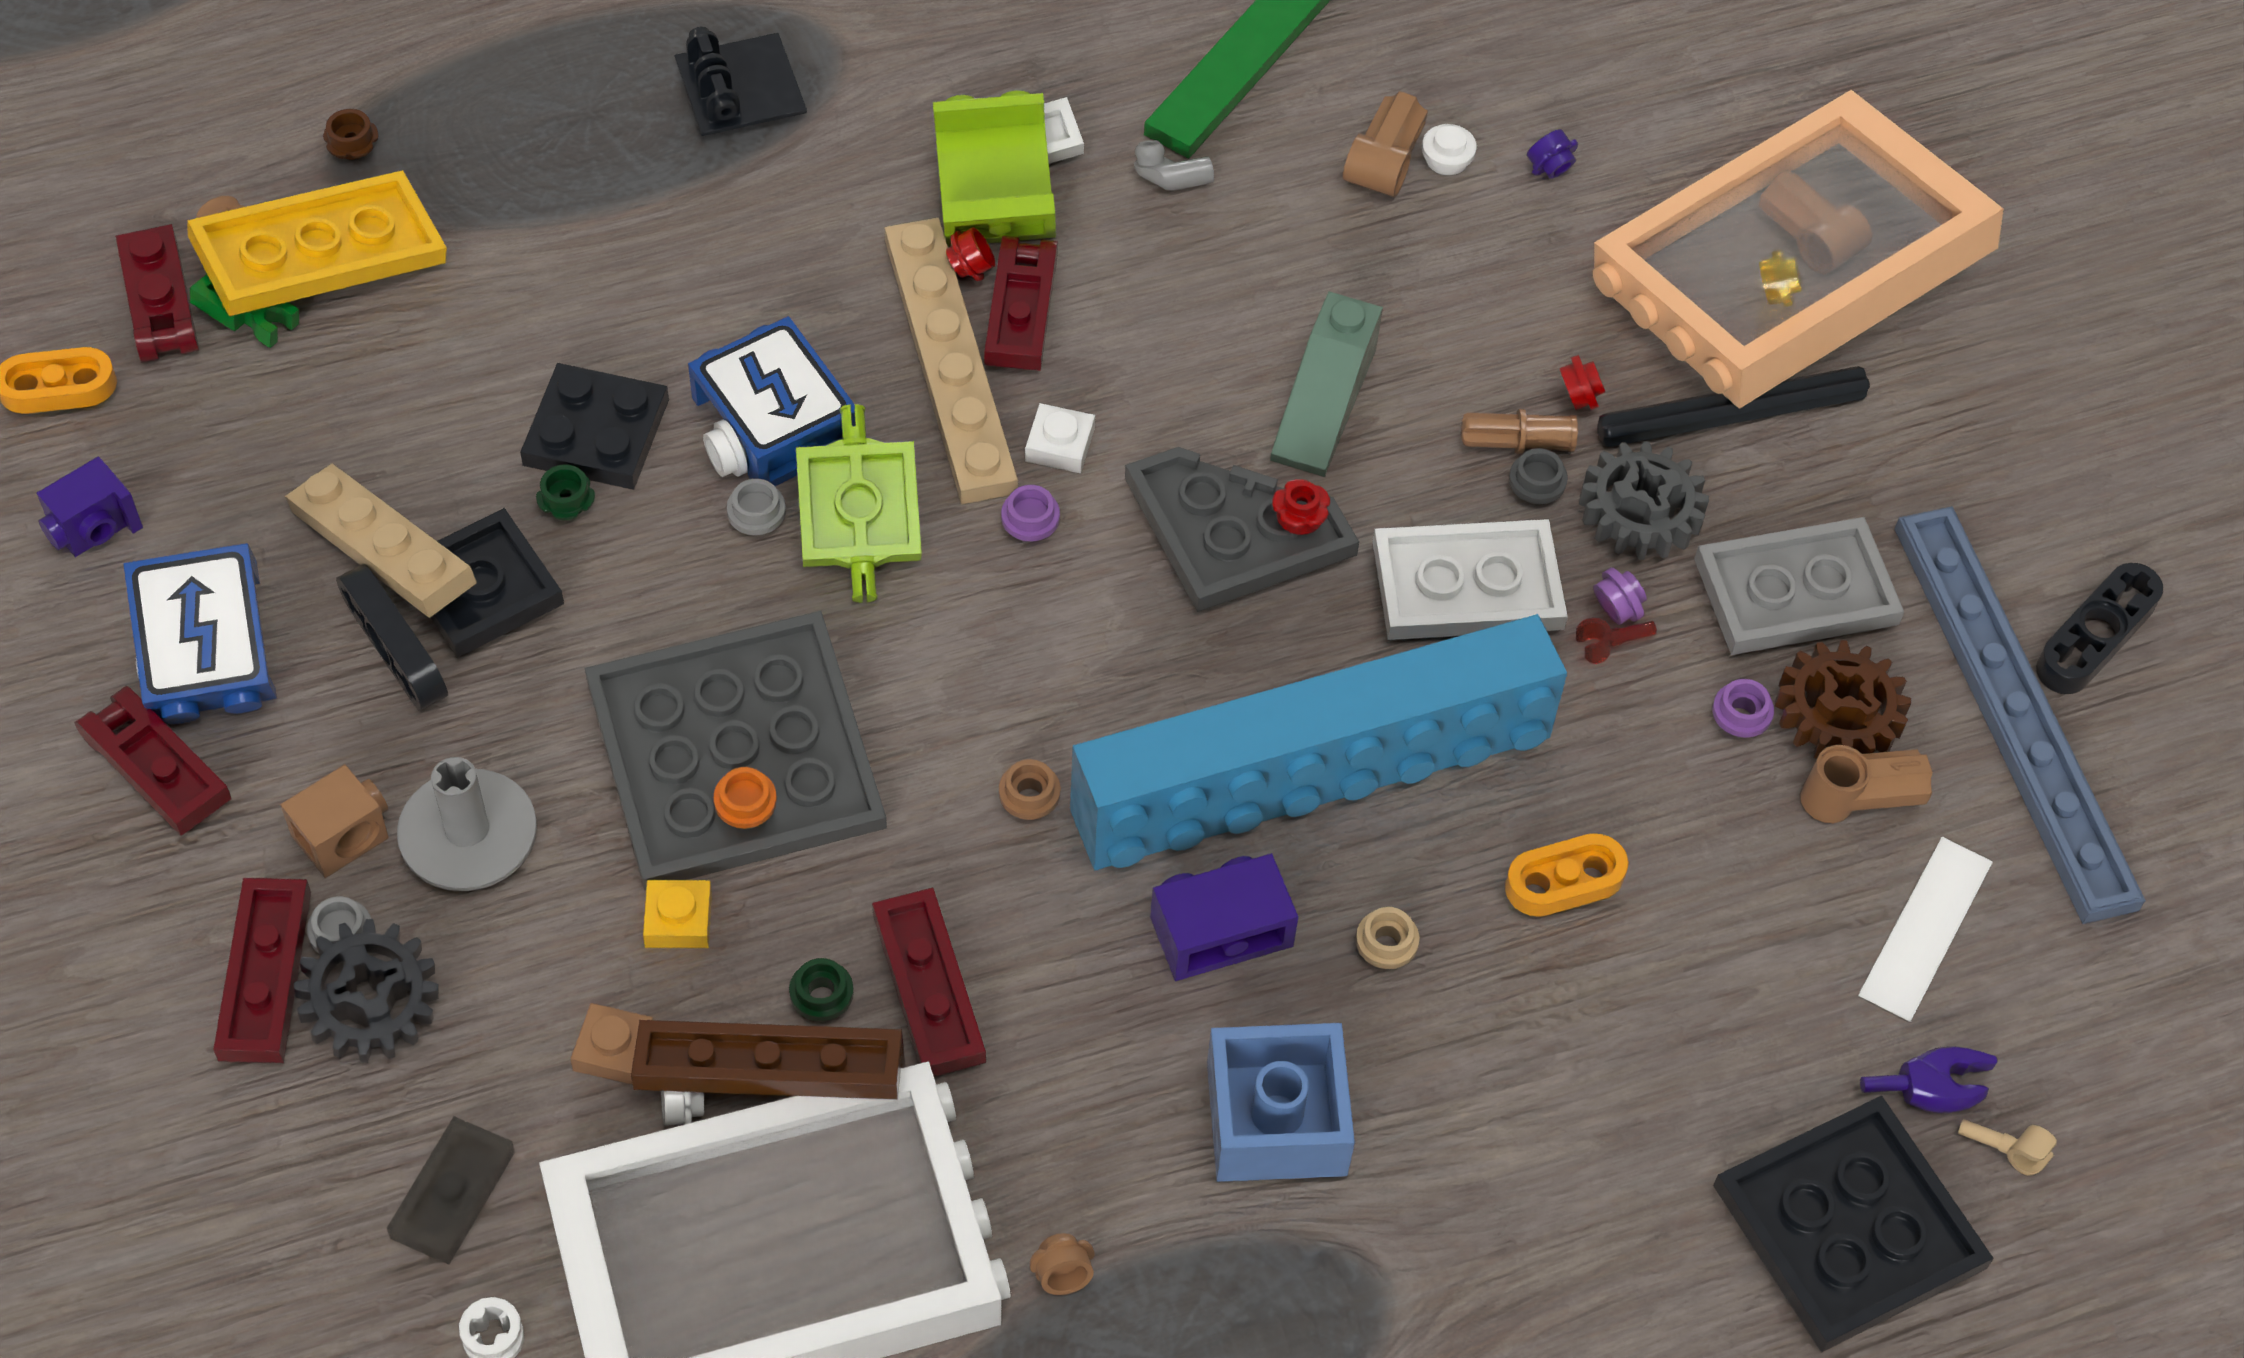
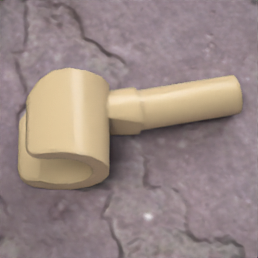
[1958,1119,2057,1176]

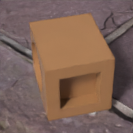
[280,764,389,878]

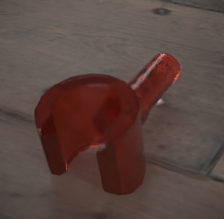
[1576,617,1657,664]

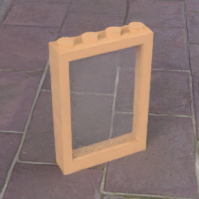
[1593,90,2004,409]

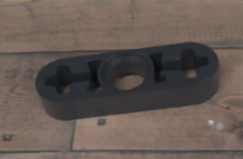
[2036,563,2163,694]
[336,564,448,710]

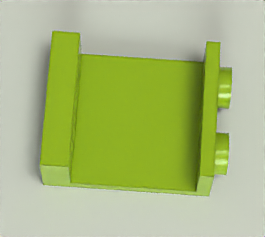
[933,90,1056,247]

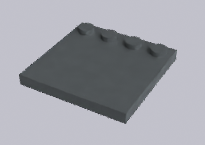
[585,611,887,891]

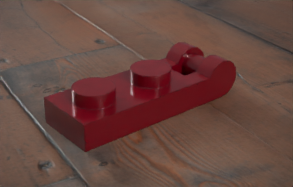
[115,224,199,363]
[984,235,1058,371]
[74,686,232,836]

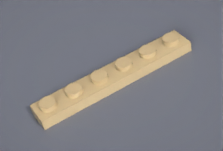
[884,217,1018,505]

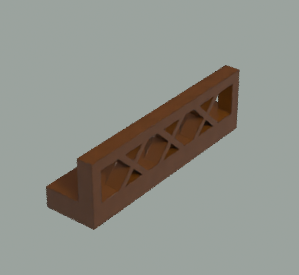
[631,1020,905,1100]

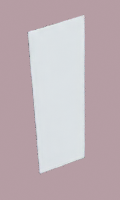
[1858,837,1993,1022]

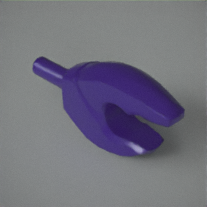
[1860,1046,1998,1113]

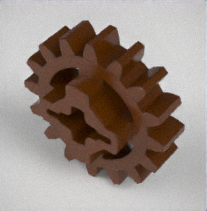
[1775,640,1911,759]

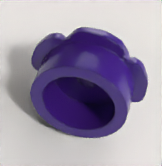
[1526,129,1578,179]

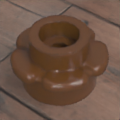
[323,109,379,160]

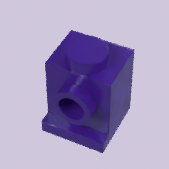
[36,456,143,557]

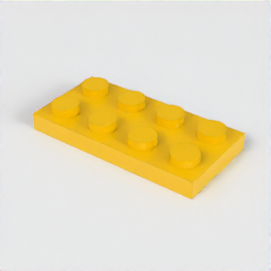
[187,170,447,316]

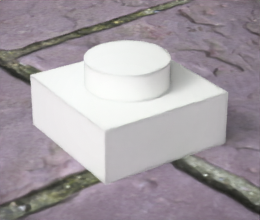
[1044,97,1084,164]
[1025,403,1095,474]

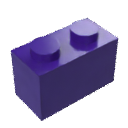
[1150,853,1299,981]

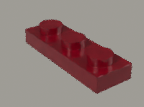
[213,878,311,1063]
[872,887,986,1077]

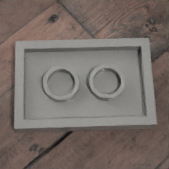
[1694,517,1904,655]

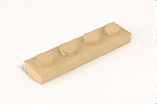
[285,463,477,618]

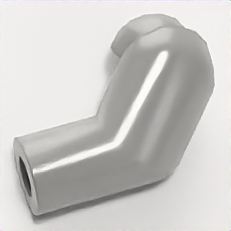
[1134,140,1214,191]

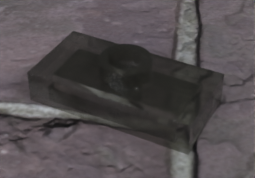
[387,1116,515,1265]

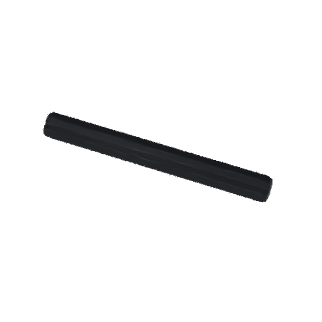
[1597,366,1870,447]

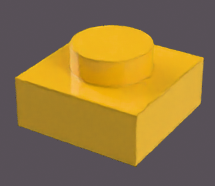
[643,880,712,948]

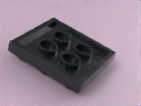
[1713,1095,1994,1353]

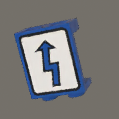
[688,316,855,486]
[123,543,277,724]

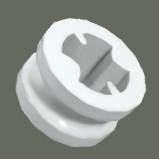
[459,1297,524,1358]

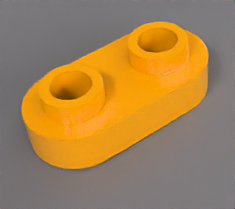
[0,347,117,414]
[1505,833,1628,917]

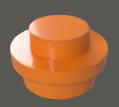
[713,767,777,829]

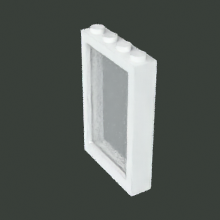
[539,1061,1011,1358]

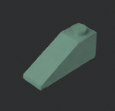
[1270,291,1383,477]

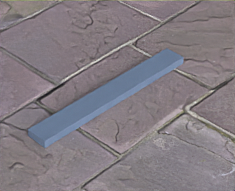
[1894,506,2146,924]

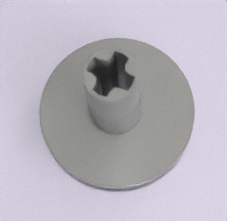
[397,757,537,891]

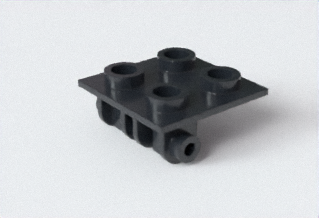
[674,26,807,136]

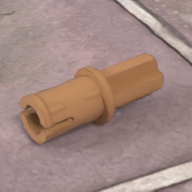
[1461,409,1578,455]

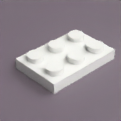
[1373,519,1568,640]

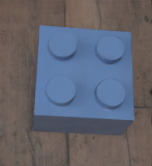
[1207,1023,1355,1182]

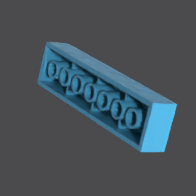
[1070,614,1567,871]

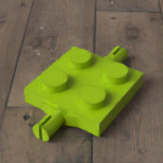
[796,404,922,603]

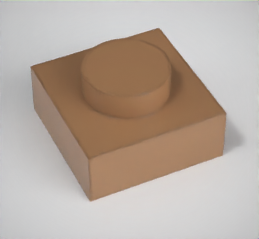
[570,1003,653,1085]

